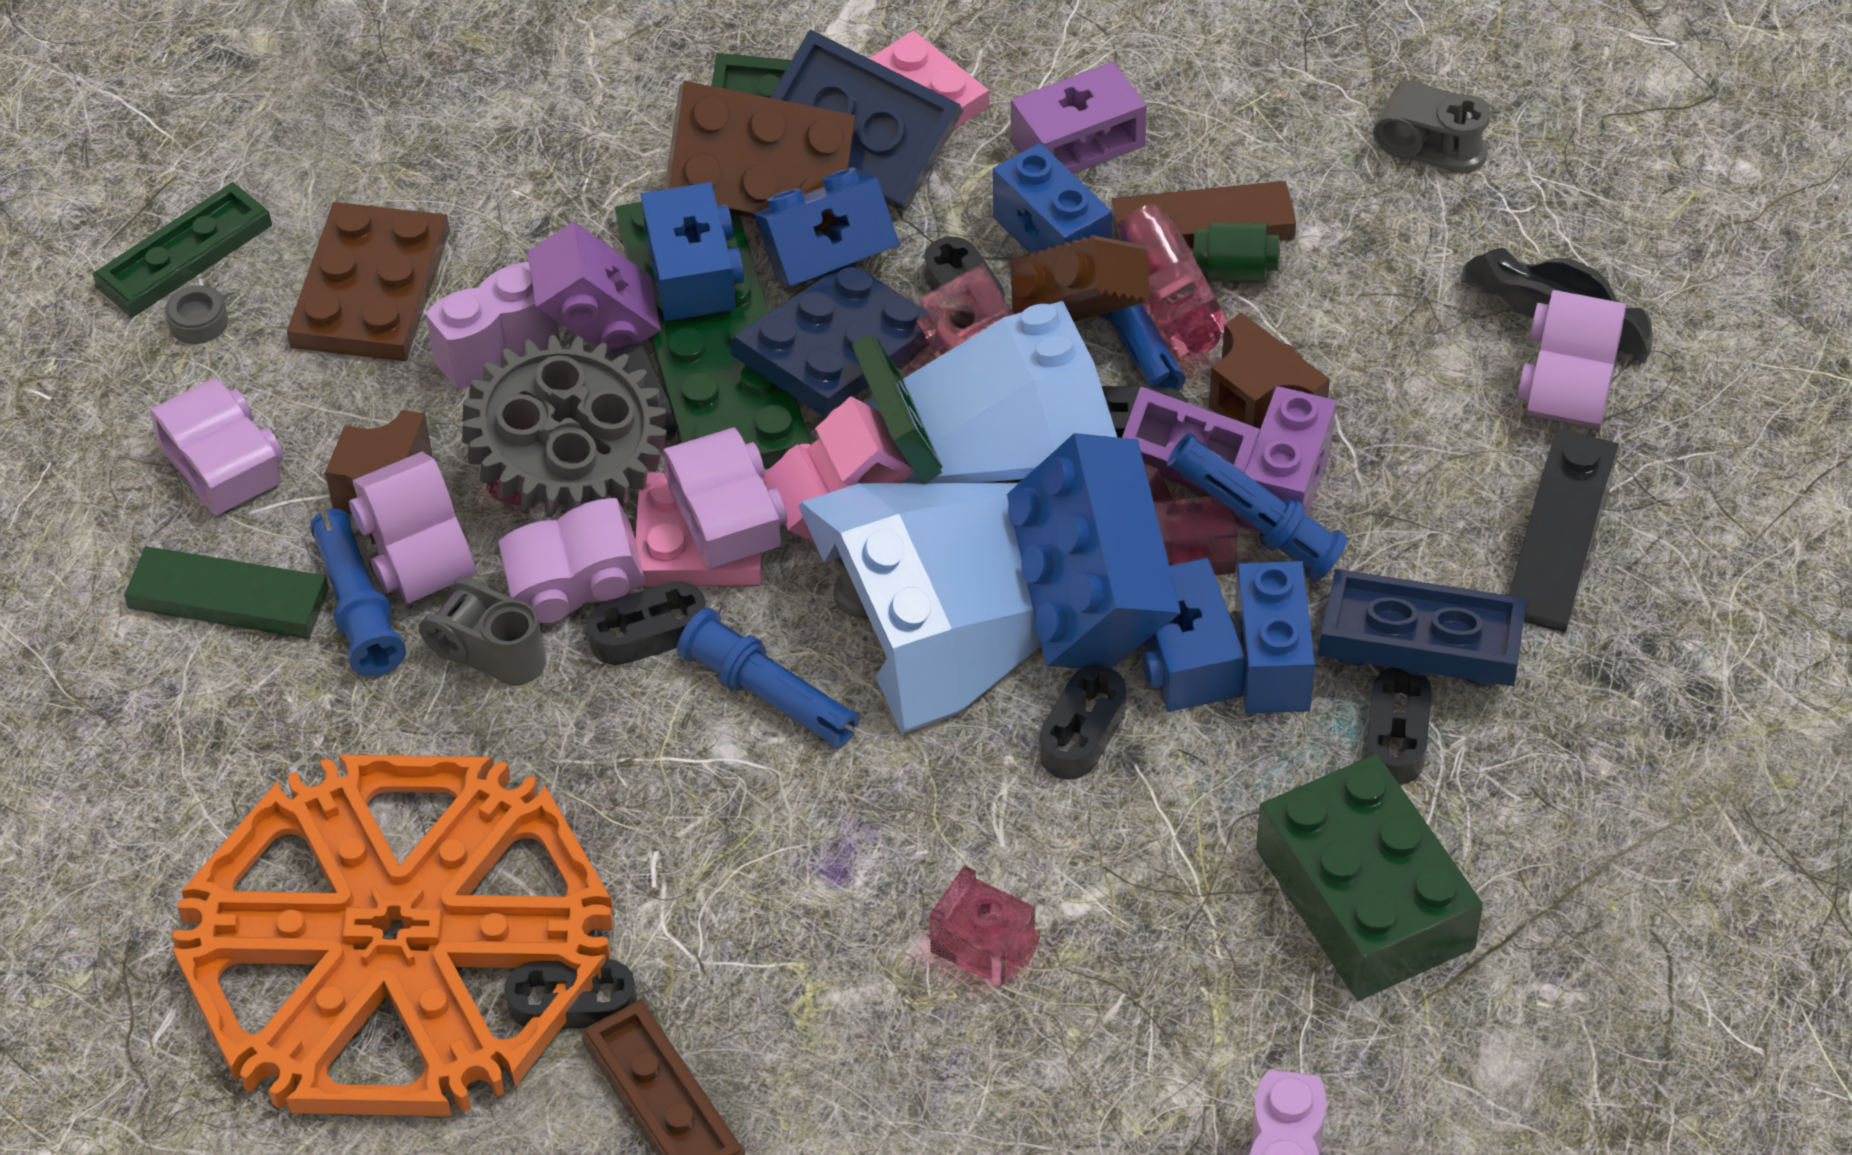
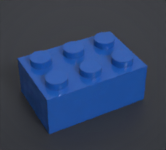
[1007,433,1181,669]

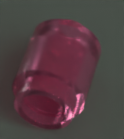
[1116,204,1198,297]

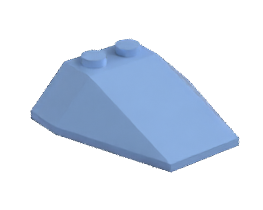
[864,301,1117,483]
[799,483,1042,735]

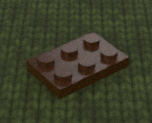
[664,81,855,233]
[287,202,450,361]

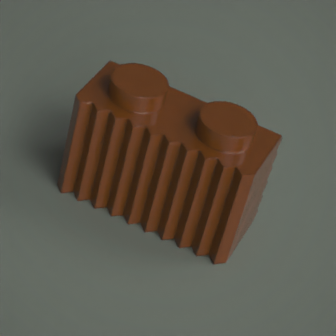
[1011,235,1150,322]

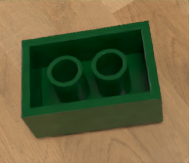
[1256,753,1483,1001]

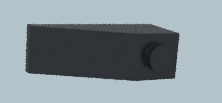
[1509,428,1619,633]

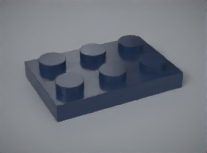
[770,29,963,211]
[730,263,941,417]
[1318,569,1527,687]

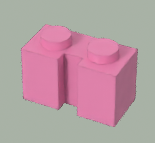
[763,396,914,542]

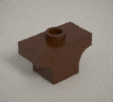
[1209,312,1330,437]
[325,410,432,544]

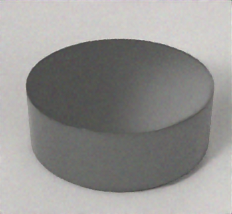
[165,285,228,344]

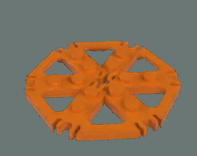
[172,754,613,1116]

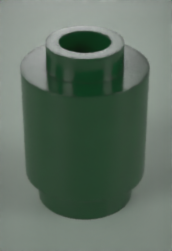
[1193,222,1280,283]

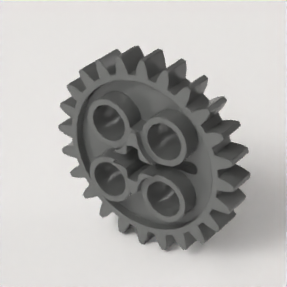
[462,335,667,518]

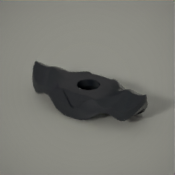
[1460,248,1653,364]

